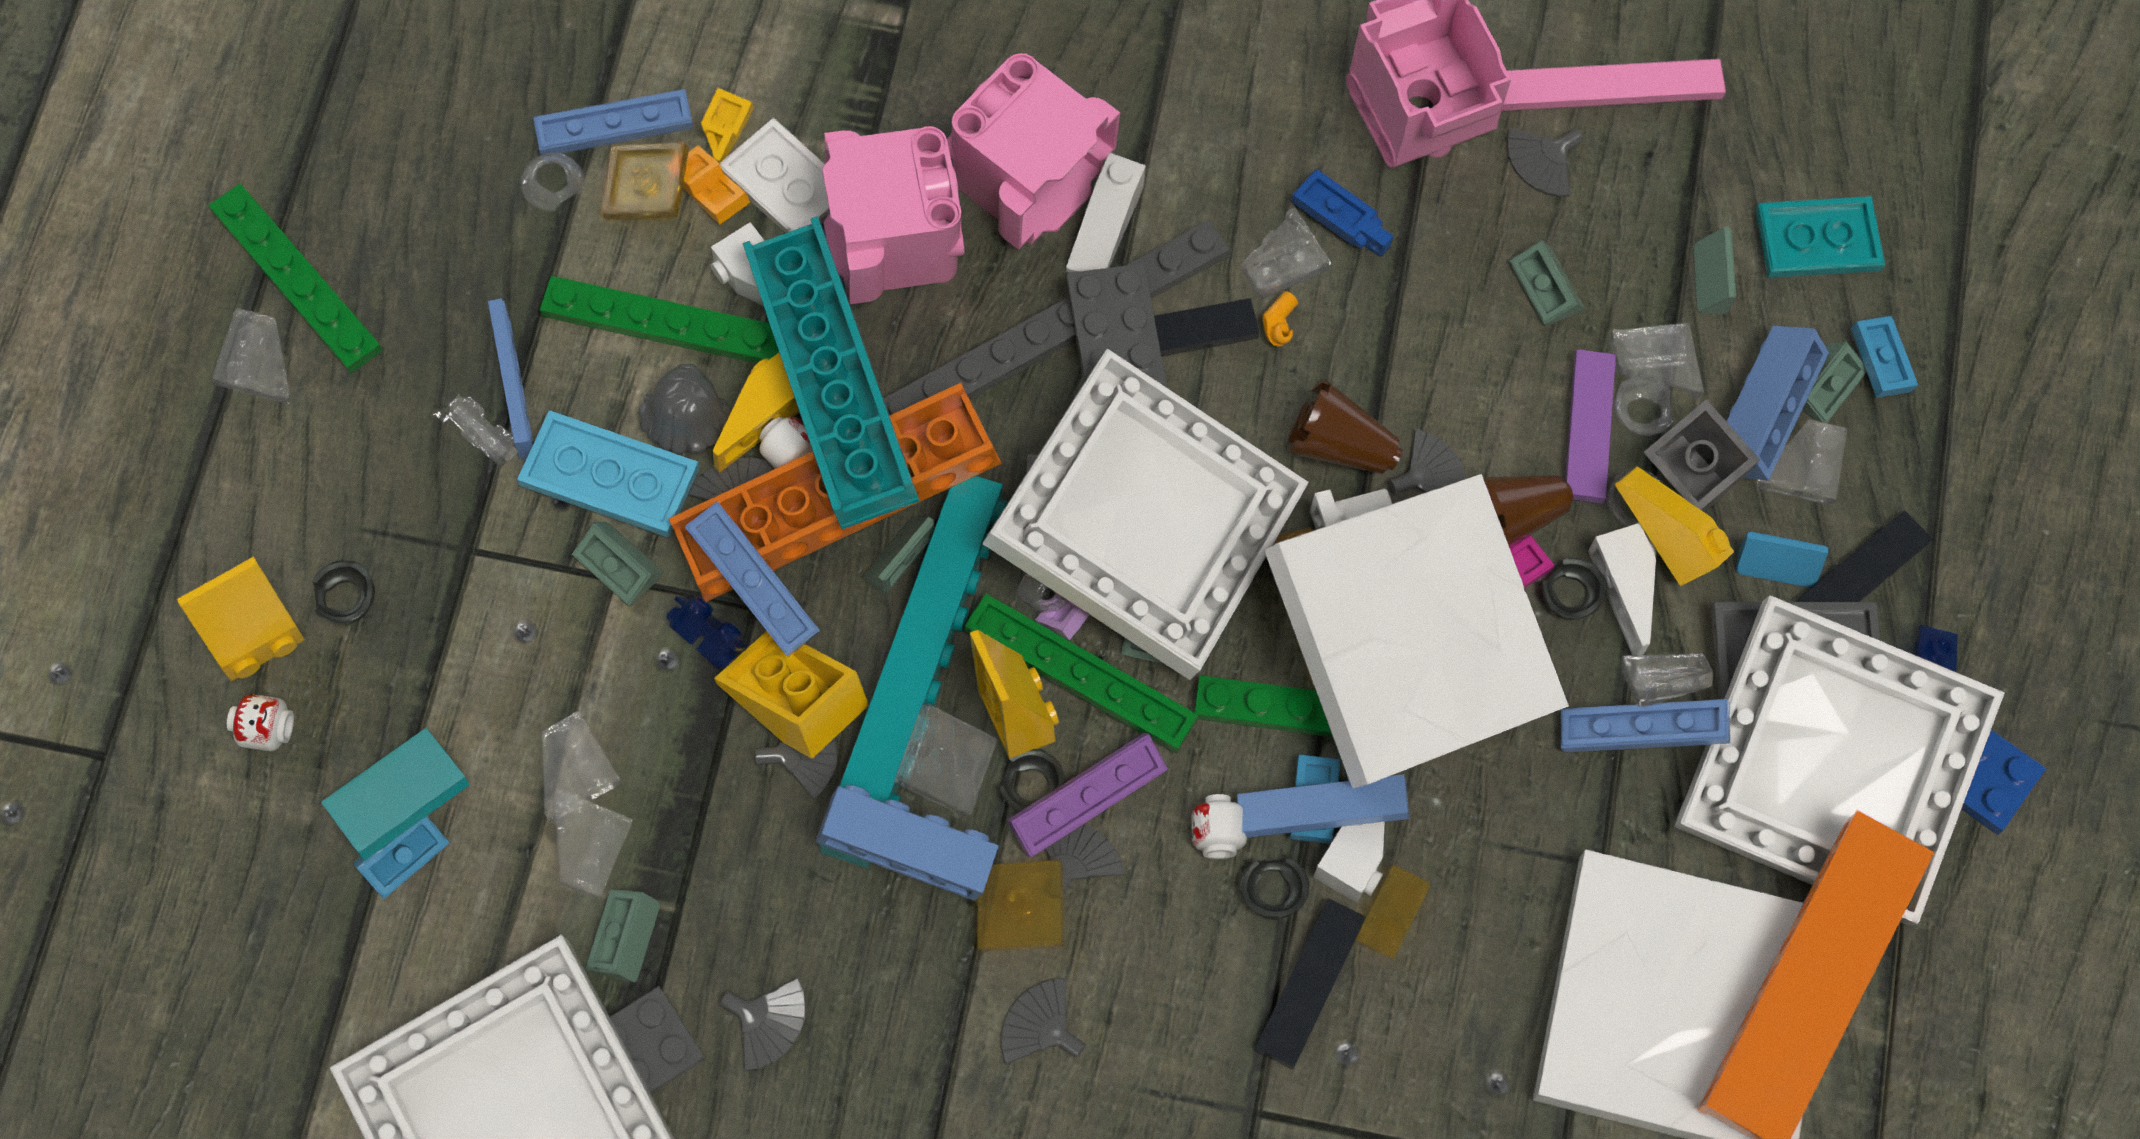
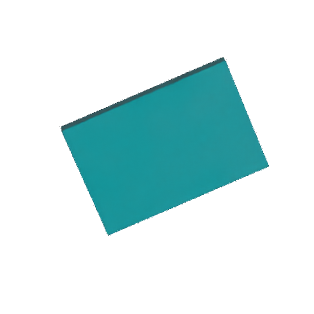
[1755,196,1885,278]
[321,728,470,861]

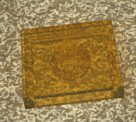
[601,142,689,220]
[978,860,1064,952]

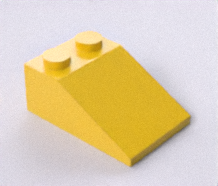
[177,557,305,681]
[970,630,1059,760]
[714,631,869,759]

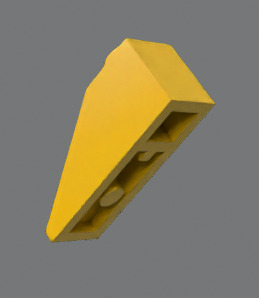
[713,352,800,473]
[1614,467,1734,586]

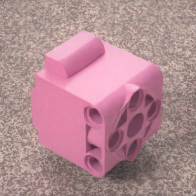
[1347,0,1511,168]
[947,53,1120,250]
[822,126,964,304]

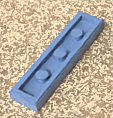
[533,89,693,157]
[488,298,534,460]
[685,501,821,657]
[1561,699,1731,752]
[1237,774,1410,838]

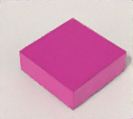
[1510,535,1555,589]

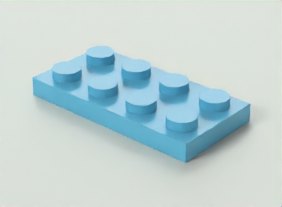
[517,410,700,538]

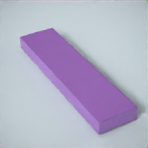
[1565,349,1616,504]
[1007,733,1168,858]

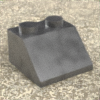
[1644,399,1761,512]

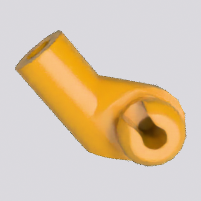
[1262,291,1298,346]

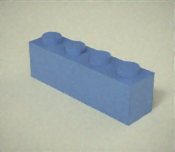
[1727,326,1829,481]
[815,785,999,901]

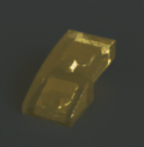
[1356,865,1431,959]

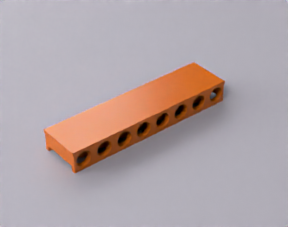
[668,383,1001,602]
[1697,810,1935,1139]

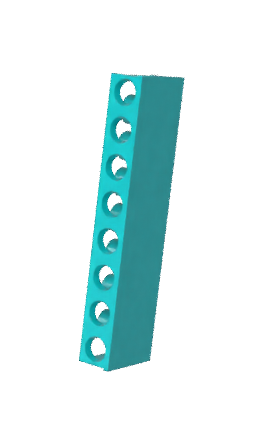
[742,216,920,530]

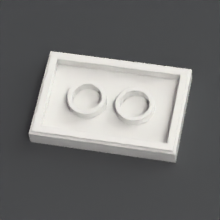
[720,118,830,233]

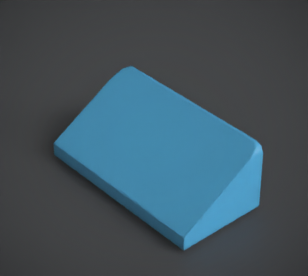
[1736,531,1829,588]
[353,816,450,899]

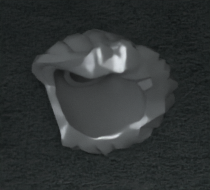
[638,364,731,455]

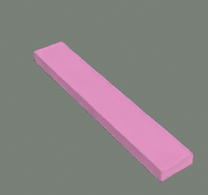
[1501,59,1726,111]

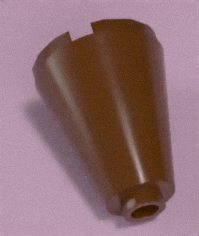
[1286,379,1403,474]
[1483,475,1573,548]

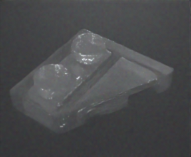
[1243,207,1330,299]
[212,308,291,404]
[1609,323,1704,398]
[435,395,519,466]
[1757,419,1848,505]
[1621,653,1713,707]
[542,711,621,824]
[554,789,633,900]

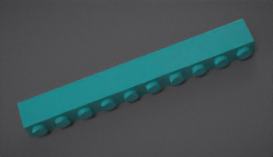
[819,476,1008,869]

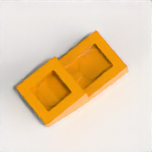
[668,145,750,225]

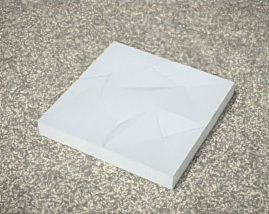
[982,349,1309,680]
[1264,474,1569,788]
[1674,595,2004,926]
[1533,849,1803,1139]
[330,935,674,1139]

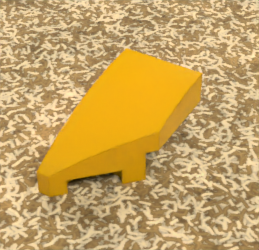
[701,88,755,163]

